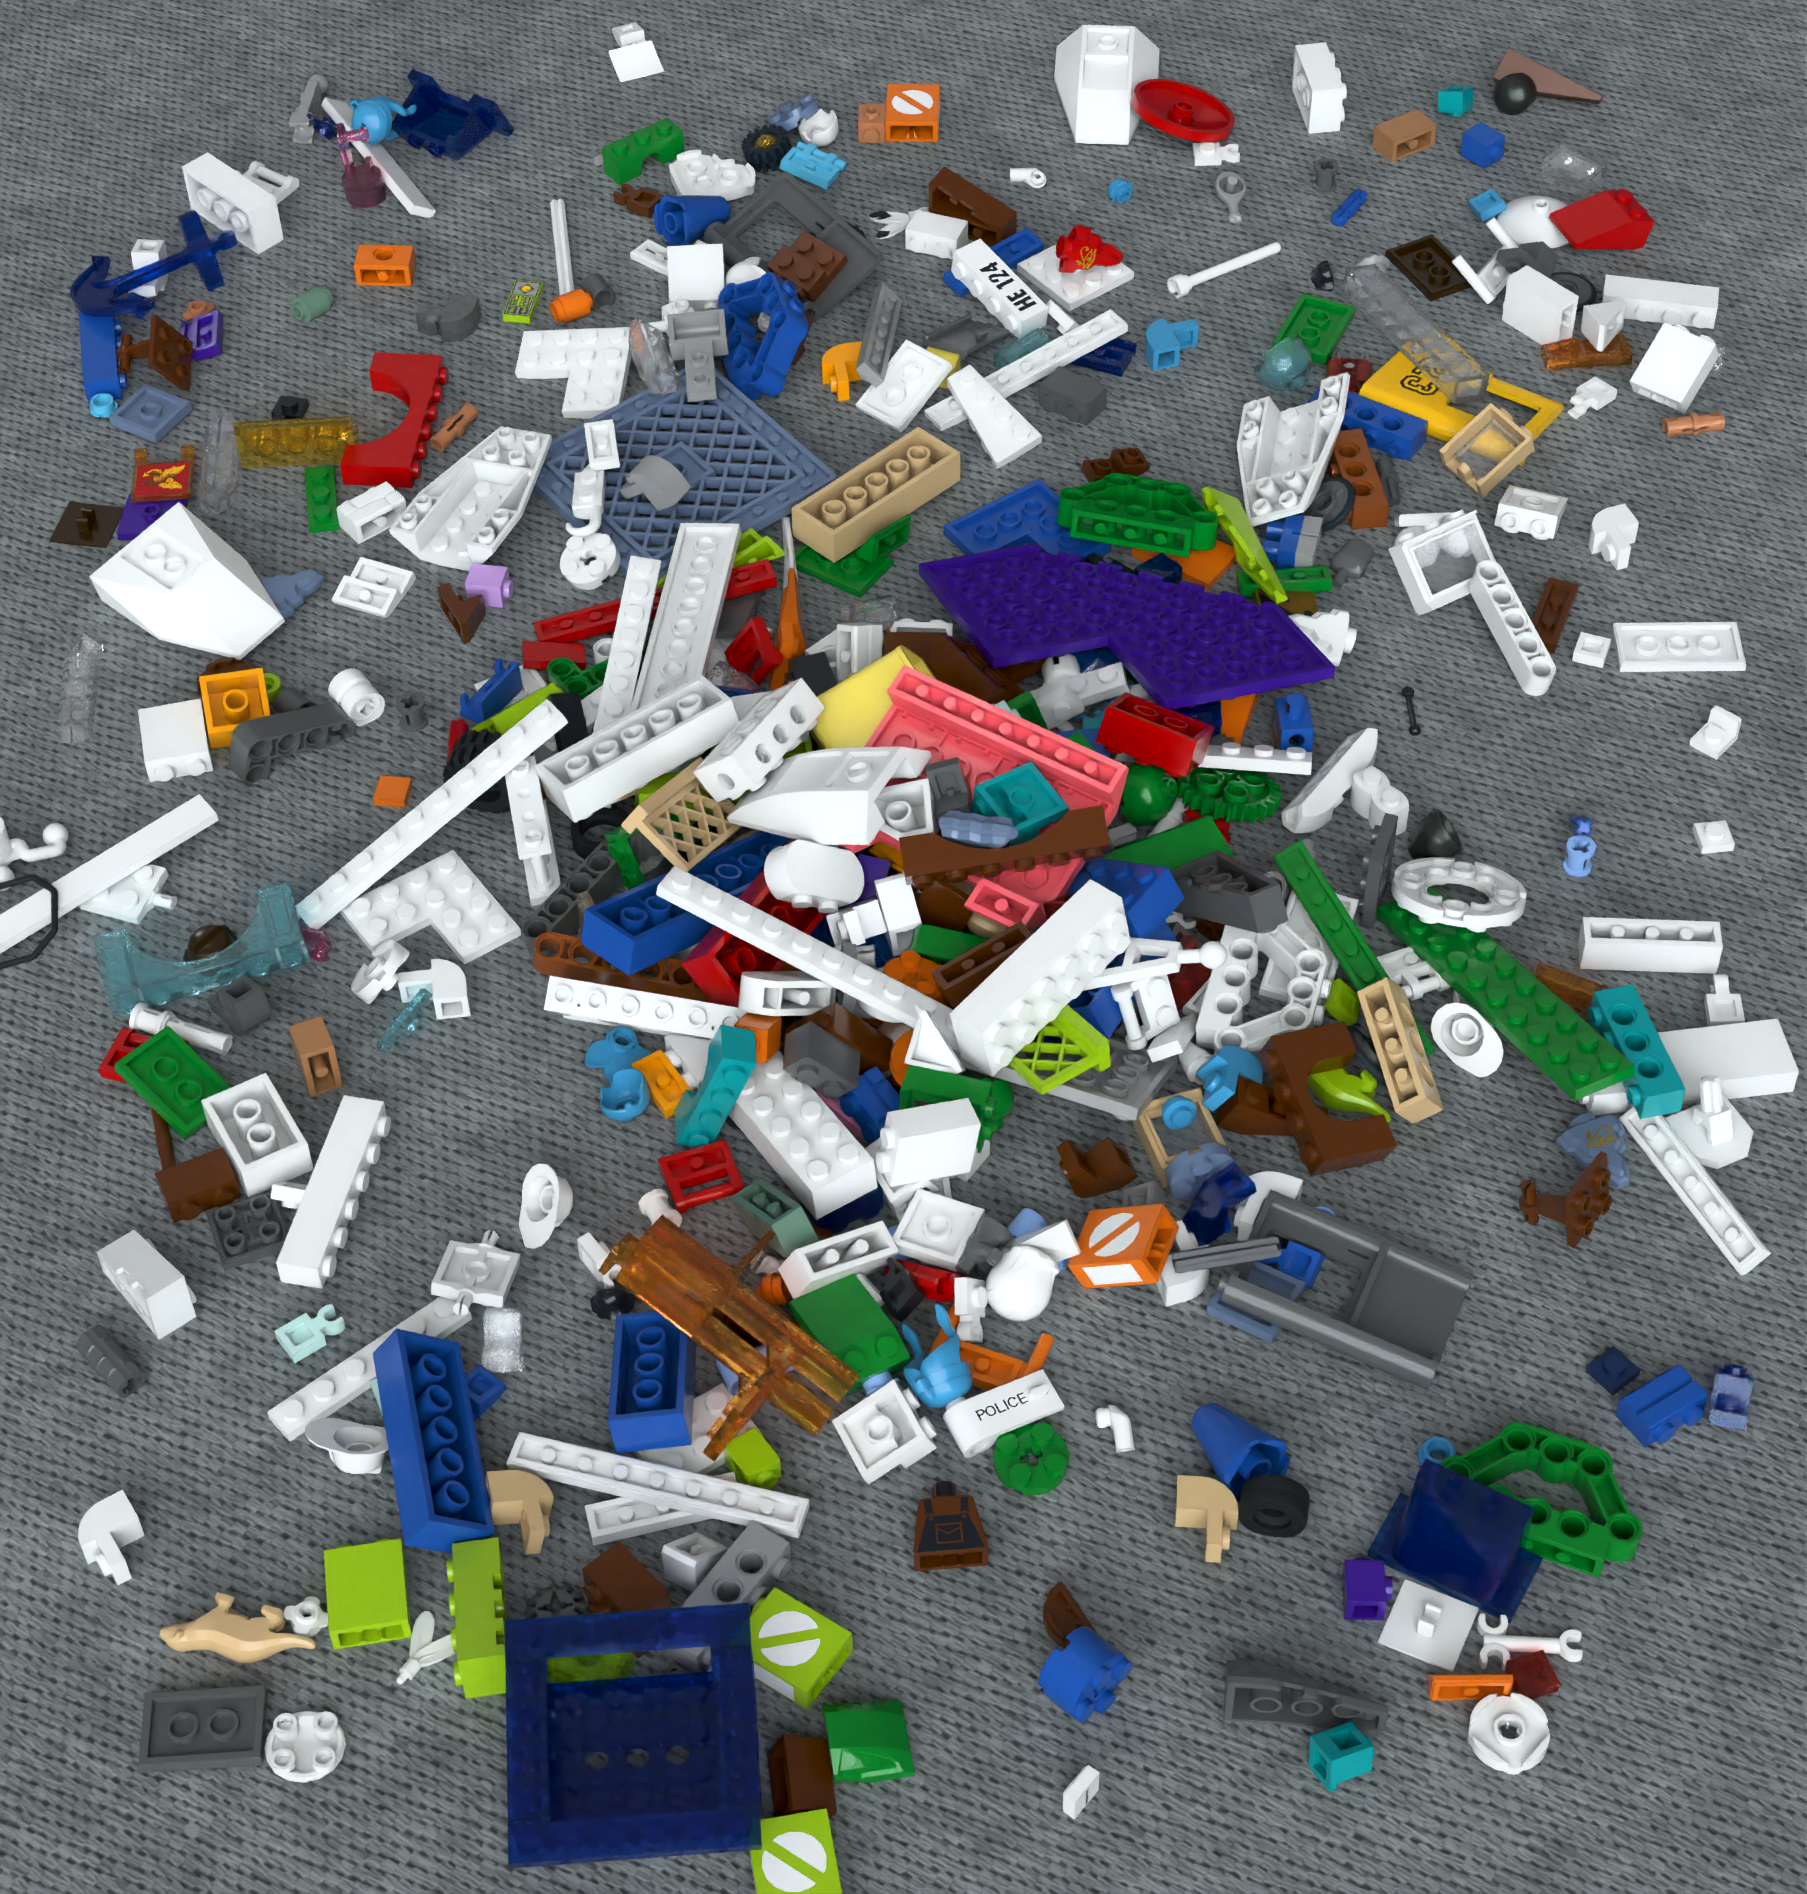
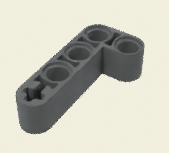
[228,702,356,787]

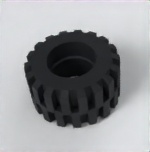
[443,730,528,814]

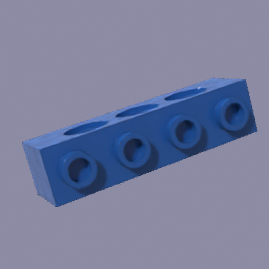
[1308,387,1428,461]

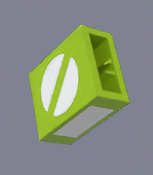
[728,1587,853,1710]
[745,1808,842,1894]

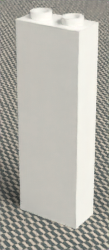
[1579,1018,1799,1115]

